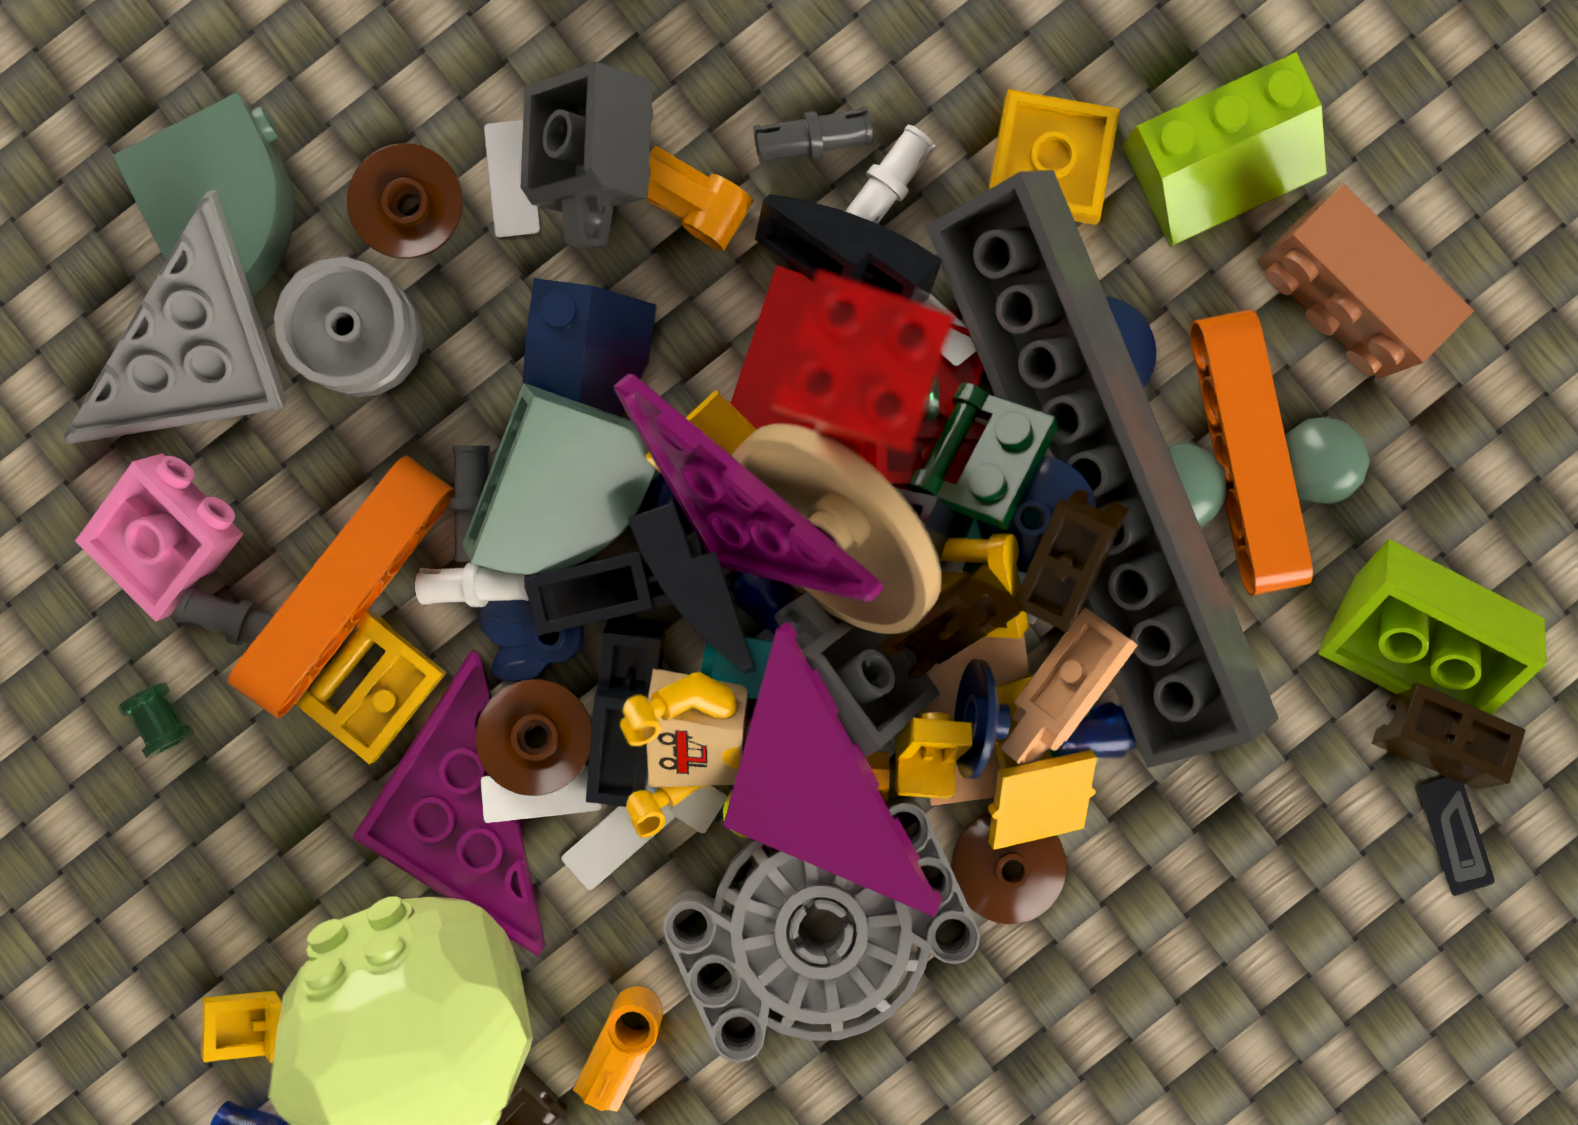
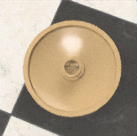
[732,424,941,634]

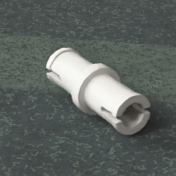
[846,125,937,224]
[415,562,537,607]

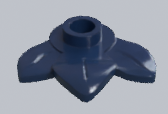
[477,573,584,682]

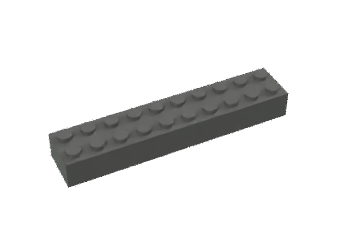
[925,170,1279,768]

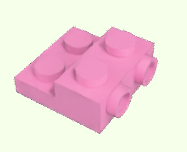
[75,453,244,622]

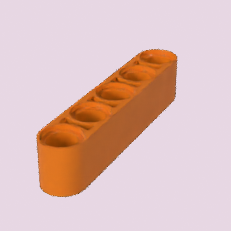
[1190,309,1313,596]
[227,455,454,718]

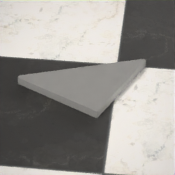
[63,190,287,444]

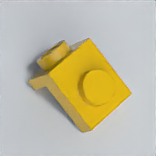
[895,712,972,799]
[201,991,282,1063]

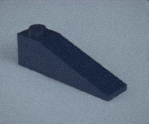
[522,278,657,417]

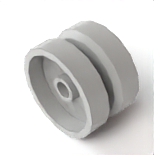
[274,257,424,398]

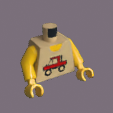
[620,669,752,838]

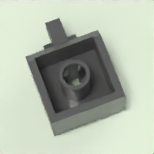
[520,62,653,250]
[774,592,941,757]

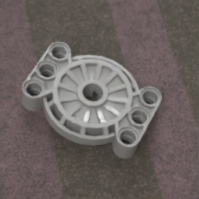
[663,796,980,1063]

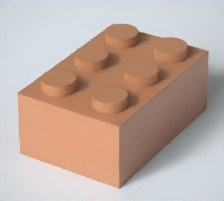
[1257,183,1474,379]

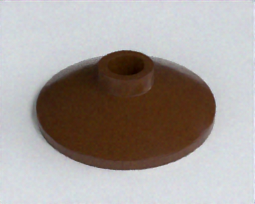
[347,143,463,259]
[476,679,592,796]
[952,812,1067,924]

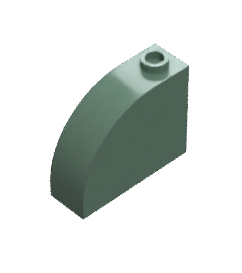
[112,92,294,297]
[462,383,661,574]

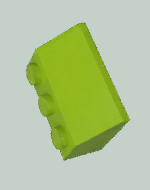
[1122,52,1327,247]
[1319,539,1546,714]

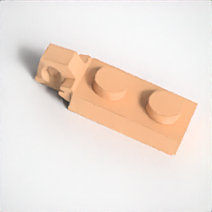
[1000,608,1138,765]

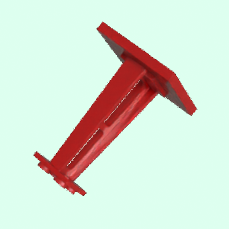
[731,265,984,491]

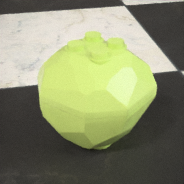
[269,896,533,1125]

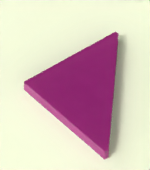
[614,374,884,603]
[723,622,942,917]
[352,650,546,957]

